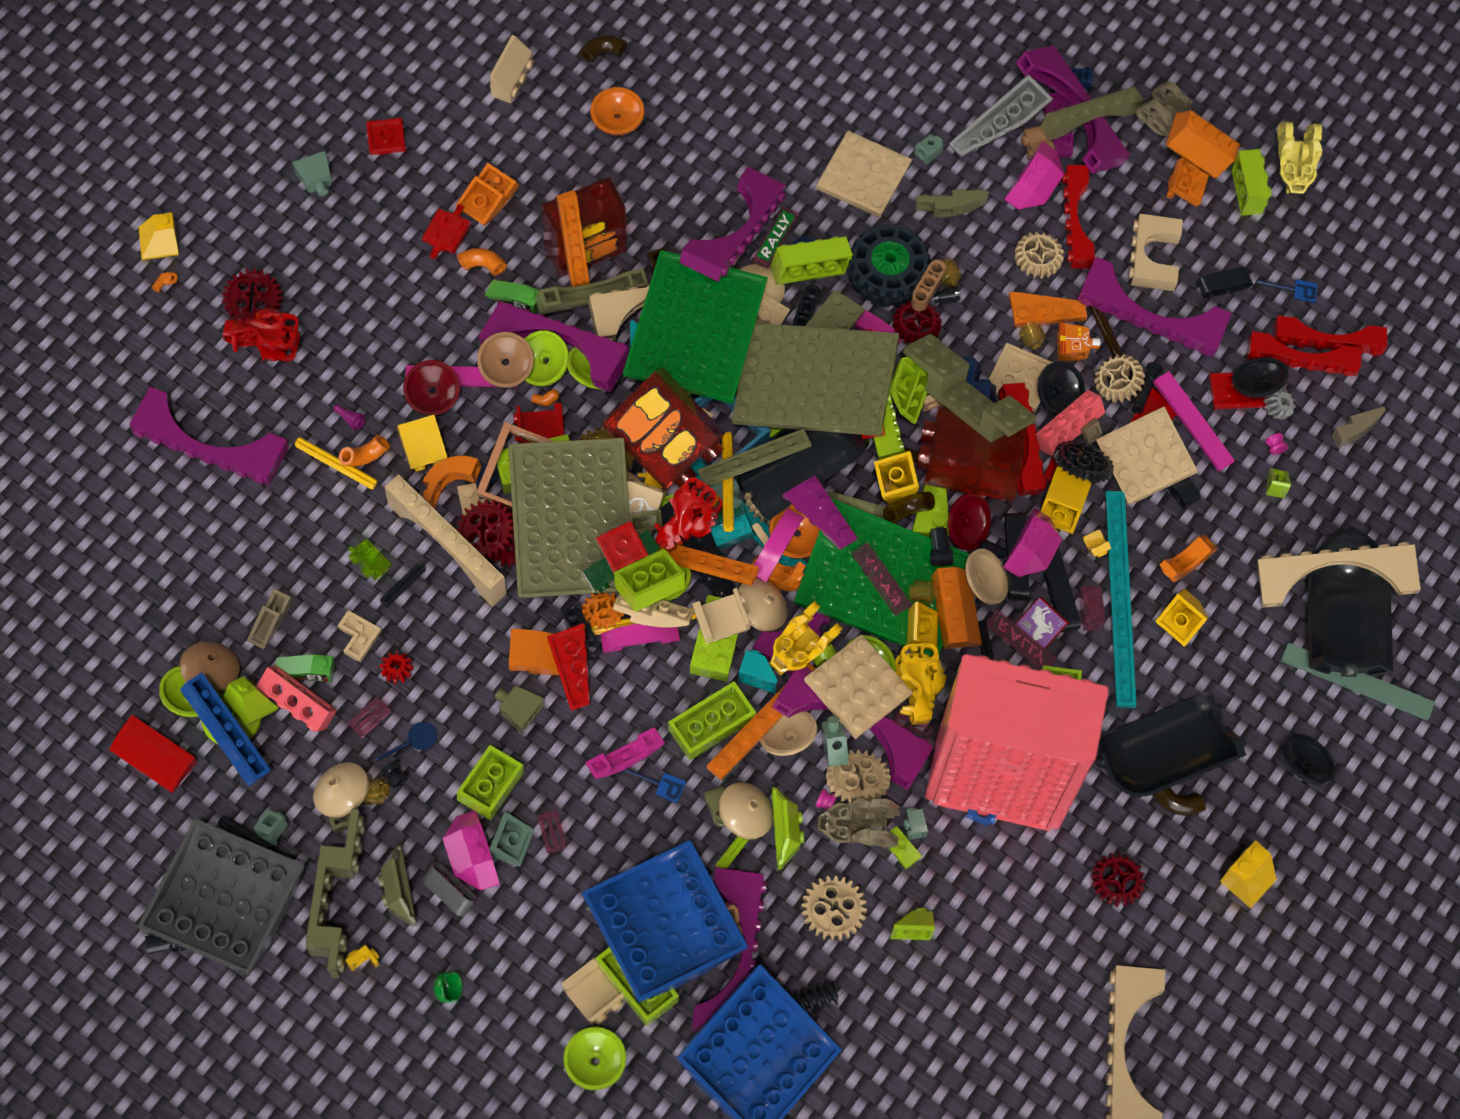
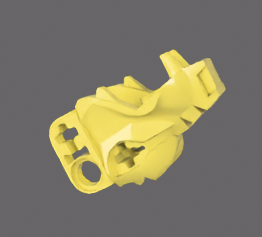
[1277,122,1322,194]

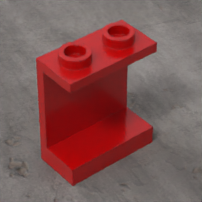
[513,403,564,444]

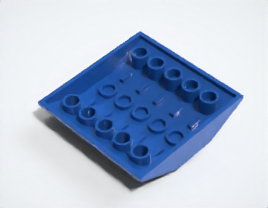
[581,840,748,1003]
[676,964,841,1119]

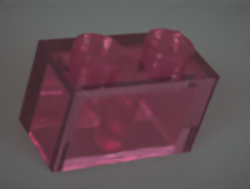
[1079,586,1106,631]

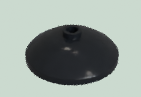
[1232,357,1289,398]
[1038,361,1085,416]
[1283,734,1336,785]

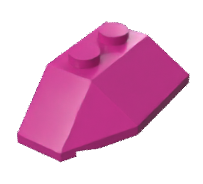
[1004,141,1064,210]
[1003,508,1062,577]
[443,811,500,891]

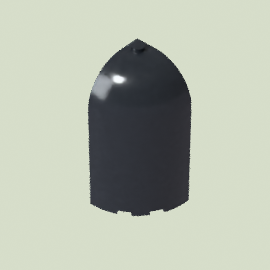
[733,428,870,520]
[1308,527,1393,677]
[1095,692,1247,797]

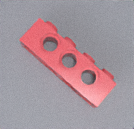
[1035,390,1105,457]
[256,665,337,732]

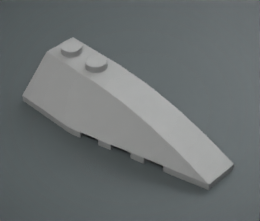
[949,75,1053,157]

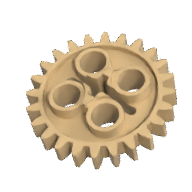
[826,749,891,803]
[801,875,867,942]

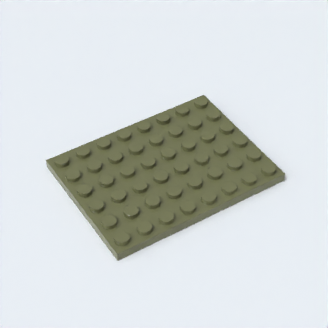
[732,323,900,436]
[508,438,629,599]

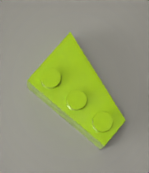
[912,479,949,538]

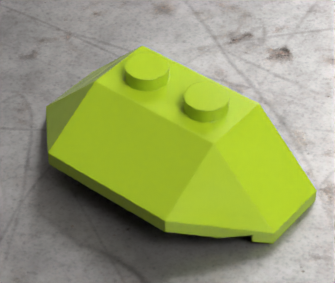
[890,357,929,424]
[771,787,804,870]

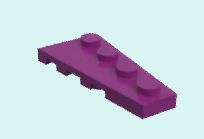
[1043,93,1074,158]
[782,475,858,550]

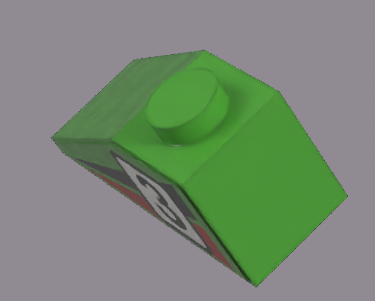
[485,280,539,314]
[275,654,335,683]

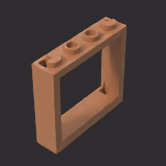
[476,422,555,509]

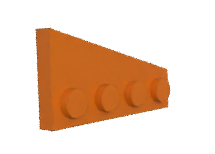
[1009,291,1087,327]

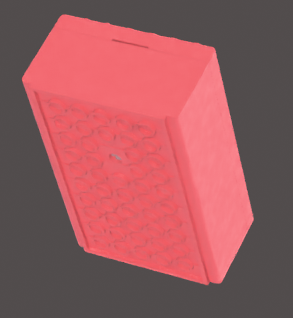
[925,654,1108,831]

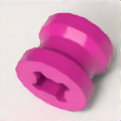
[1265,433,1288,455]
[815,789,837,811]

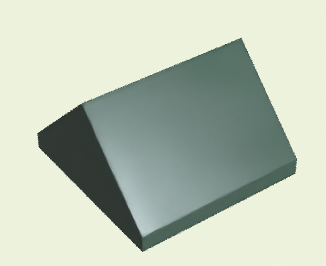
[490,812,534,866]

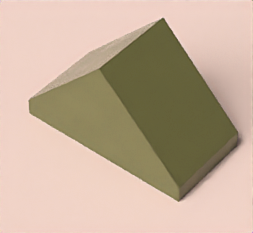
[627,509,663,533]

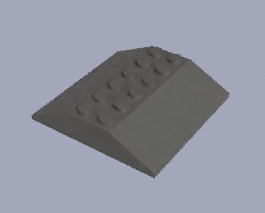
[137,818,305,976]

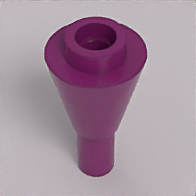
[333,404,365,430]

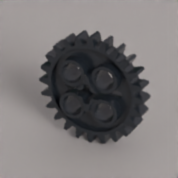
[1053,440,1114,483]

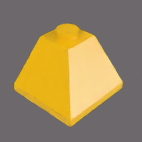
[138,213,179,260]
[1155,589,1208,647]

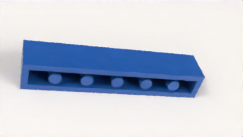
[180,673,271,787]

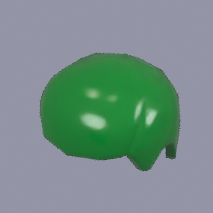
[433,972,462,1003]

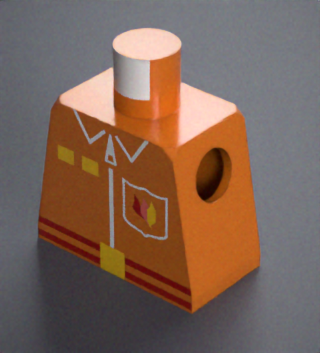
[1057,323,1100,362]

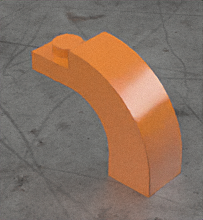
[423,456,482,509]
[1160,535,1218,583]
[751,554,806,591]

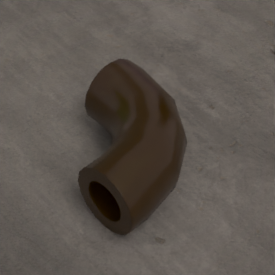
[579,35,627,62]
[883,491,935,524]
[1152,787,1206,816]

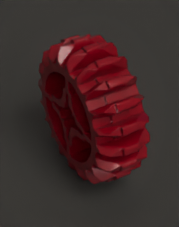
[892,300,942,344]
[1091,853,1146,907]

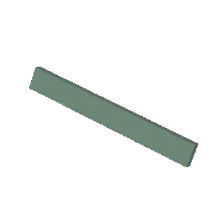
[1281,643,1435,721]

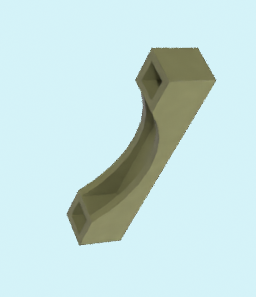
[1040,86,1144,141]
[535,268,649,315]

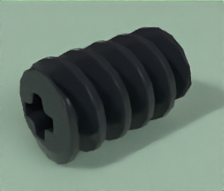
[793,980,838,1013]

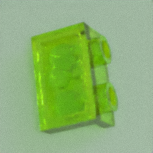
[348,538,392,581]

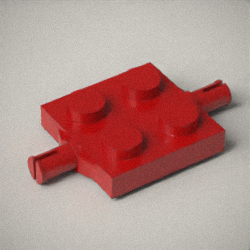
[422,204,471,260]

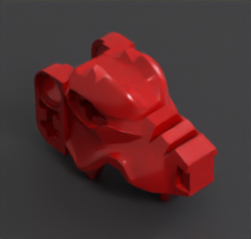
[223,308,300,362]
[654,477,723,553]

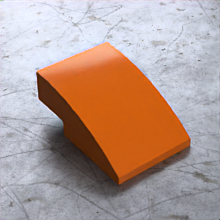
[455,163,520,226]
[509,629,559,675]

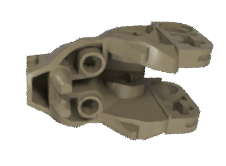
[1136,81,1193,136]
[818,797,900,848]

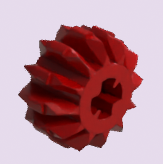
[379,651,413,685]

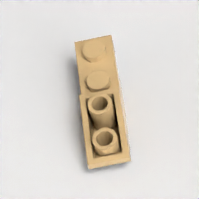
[613,593,694,627]

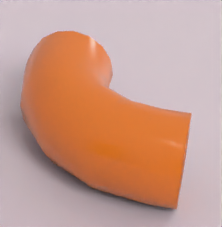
[457,248,507,276]
[339,435,390,467]

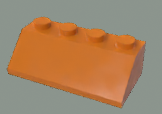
[1166,110,1240,178]
[932,567,982,649]

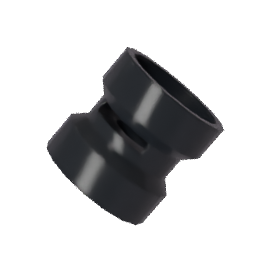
[381,761,408,788]

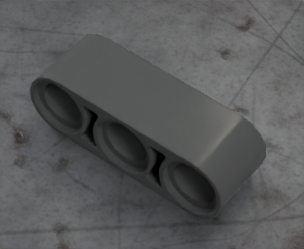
[422,862,477,917]

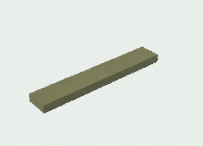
[698,428,811,486]

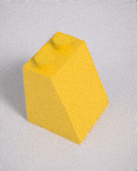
[397,415,448,472]
[874,451,920,505]
[1041,466,1092,534]
[1220,840,1277,908]

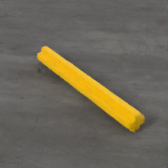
[295,437,378,489]

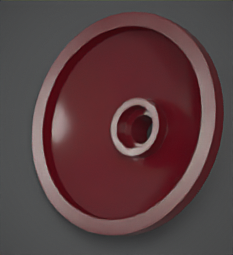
[403,360,460,416]
[948,493,991,550]

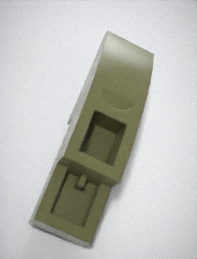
[915,189,989,218]

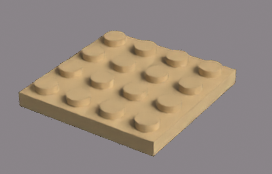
[816,131,912,218]
[1096,407,1198,506]
[804,634,913,740]

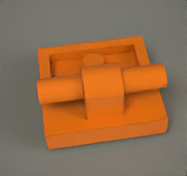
[1166,158,1209,207]

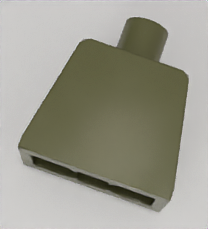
[495,686,544,734]

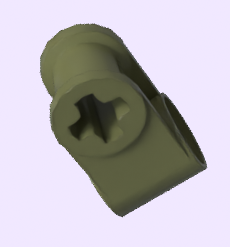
[704,786,726,827]

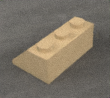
[489,35,534,103]

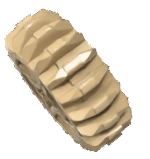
[1014,232,1064,279]
[1094,354,1145,403]

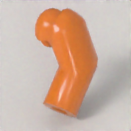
[151,272,178,293]
[531,389,559,407]

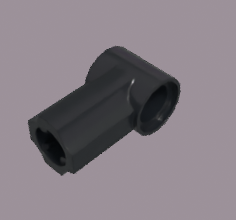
[930,527,953,566]
[145,935,186,954]

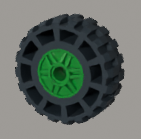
[847,225,931,307]

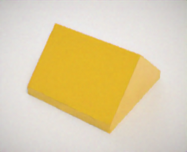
[907,602,938,650]

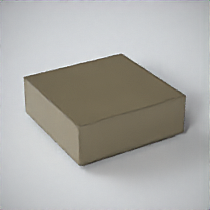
[1081,418,1103,445]

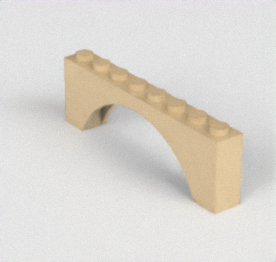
[588,285,650,341]
[384,474,507,607]
[1257,542,1420,608]
[1105,965,1165,1119]

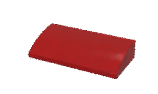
[109,715,197,794]

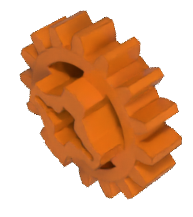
[582,593,624,630]

